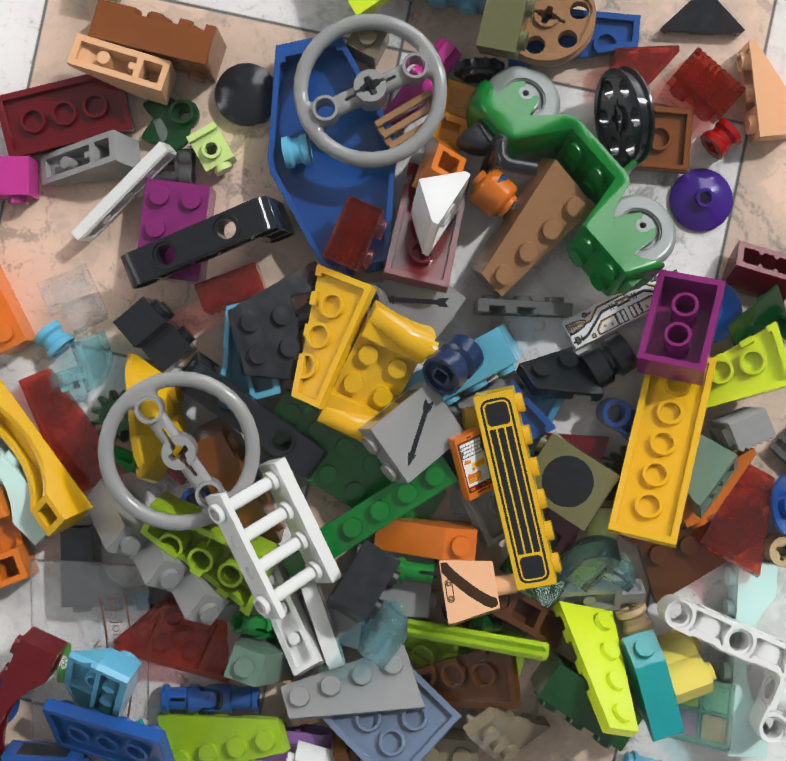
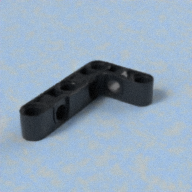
[121,196,295,289]
[178,351,329,479]

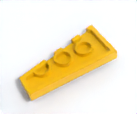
[291,264,377,410]

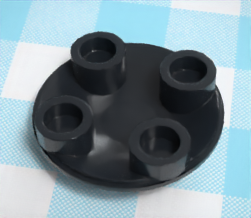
[215,63,273,126]

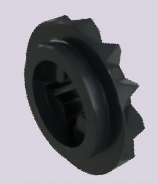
[454,57,505,83]

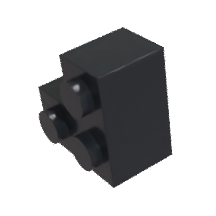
[113,296,197,373]
[325,540,401,623]

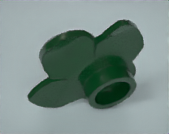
[142,97,200,152]

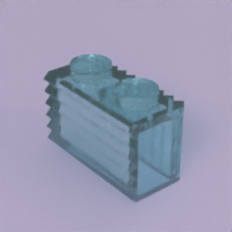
[358,599,408,669]

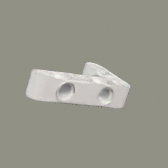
[657,594,786,745]

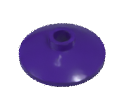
[669,168,733,232]

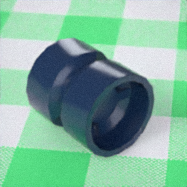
[422,334,484,396]

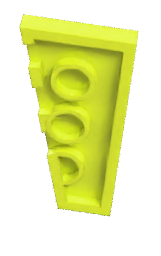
[706,321,786,410]

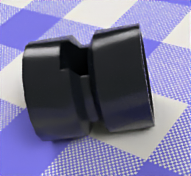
[578,332,637,389]

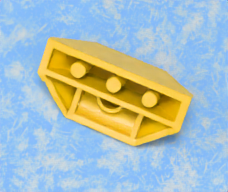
[125,352,187,484]

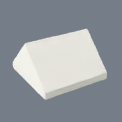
[410,171,471,256]

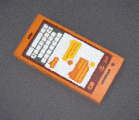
[448,426,494,501]

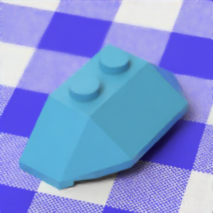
[64,648,142,718]

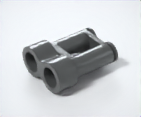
[154,149,196,184]

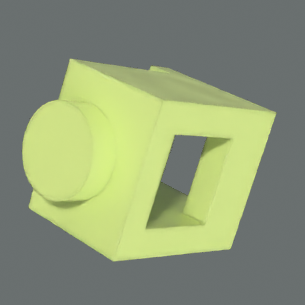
[186,121,237,177]

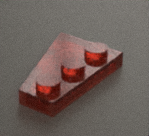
[699,464,775,578]

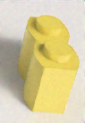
[656,629,717,704]

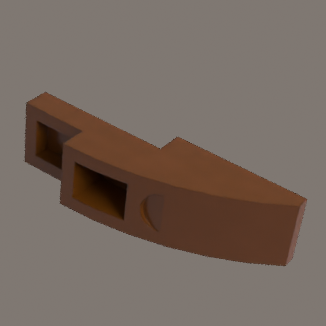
[442,588,565,650]

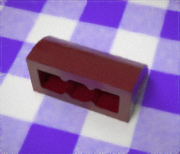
[722,240,786,301]

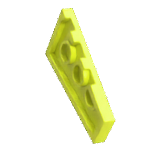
[552,601,639,737]

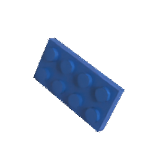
[42,698,175,761]

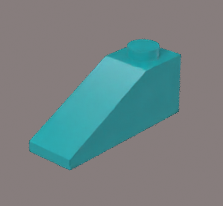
[620,629,685,742]

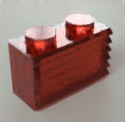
[666,47,746,124]
[322,195,388,274]
[194,262,267,316]

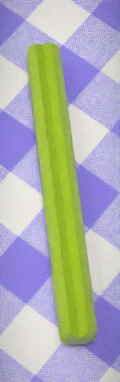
[394,617,549,661]

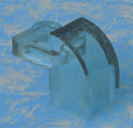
[48,331,113,394]
[559,535,637,592]

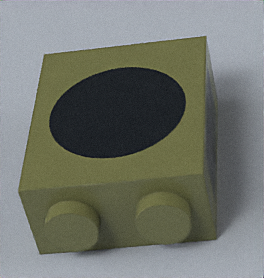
[534,432,620,531]

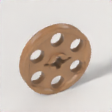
[518,0,596,67]

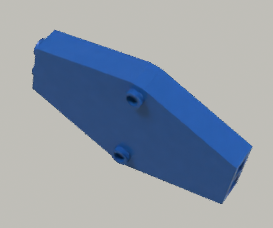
[268,37,396,277]

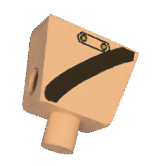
[439,560,517,626]

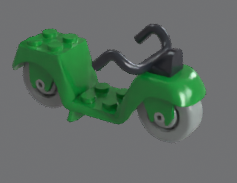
[455,66,676,296]

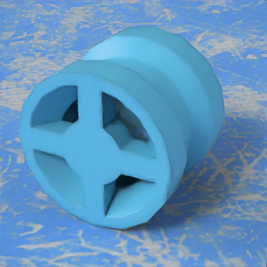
[281,133,313,169]
[33,320,75,360]

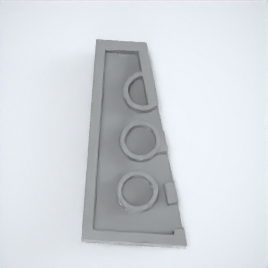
[280,644,425,720]

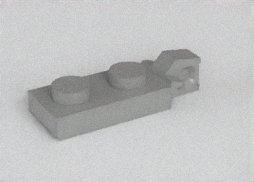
[555,578,646,611]

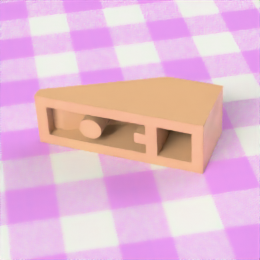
[67,33,177,105]

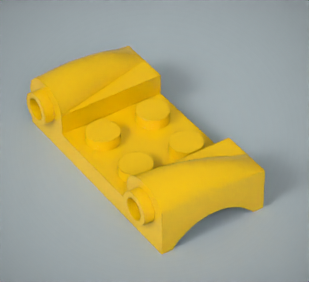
[317,300,439,442]

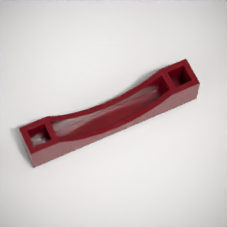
[0,626,68,761]

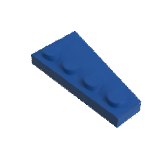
[507,9,641,68]

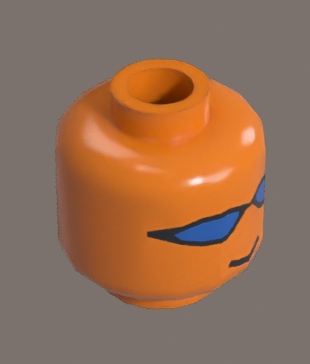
[470,169,518,218]

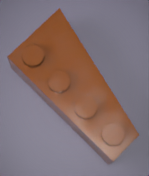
[186,417,286,544]

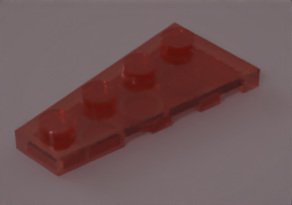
[18,368,126,492]

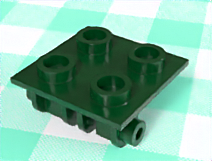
[727,285,786,346]

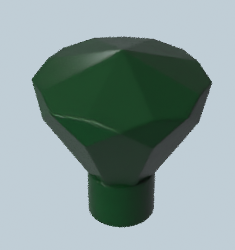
[466,615,503,632]

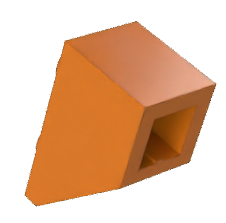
[412,135,467,189]

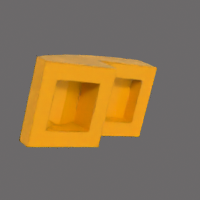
[434,78,477,151]

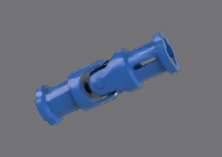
[161,684,260,713]

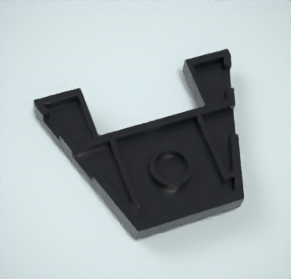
[227,261,317,380]

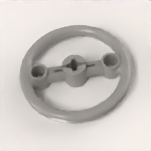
[293,13,447,168]
[98,371,260,531]

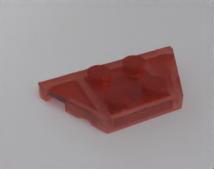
[111,597,230,683]

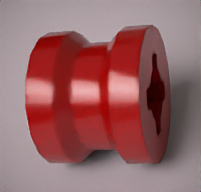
[700,118,742,160]

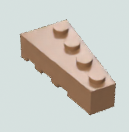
[470,158,595,297]

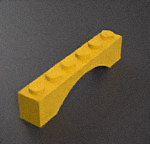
[0,379,93,537]

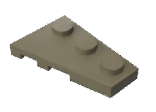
[463,707,551,761]

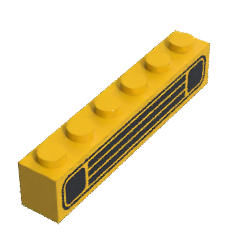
[473,385,562,591]

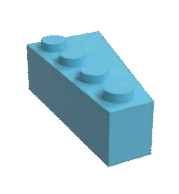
[402,322,523,406]

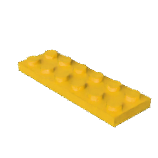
[608,357,717,548]

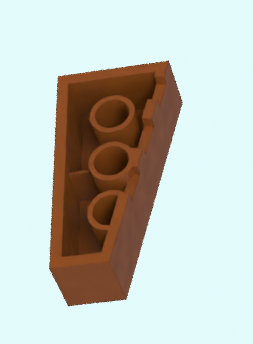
[87,0,227,83]

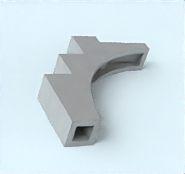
[87,478,259,625]

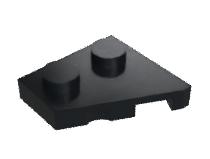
[516,347,605,402]

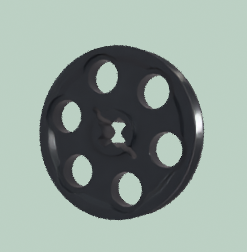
[594,66,655,168]

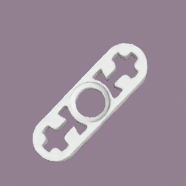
[301,580,346,670]

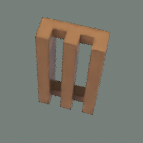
[374,89,447,149]

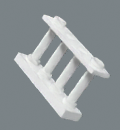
[205,457,342,619]

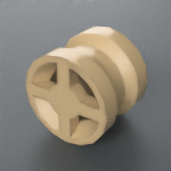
[761,532,786,568]
[615,602,654,637]

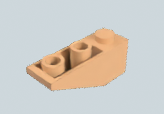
[736,40,786,144]

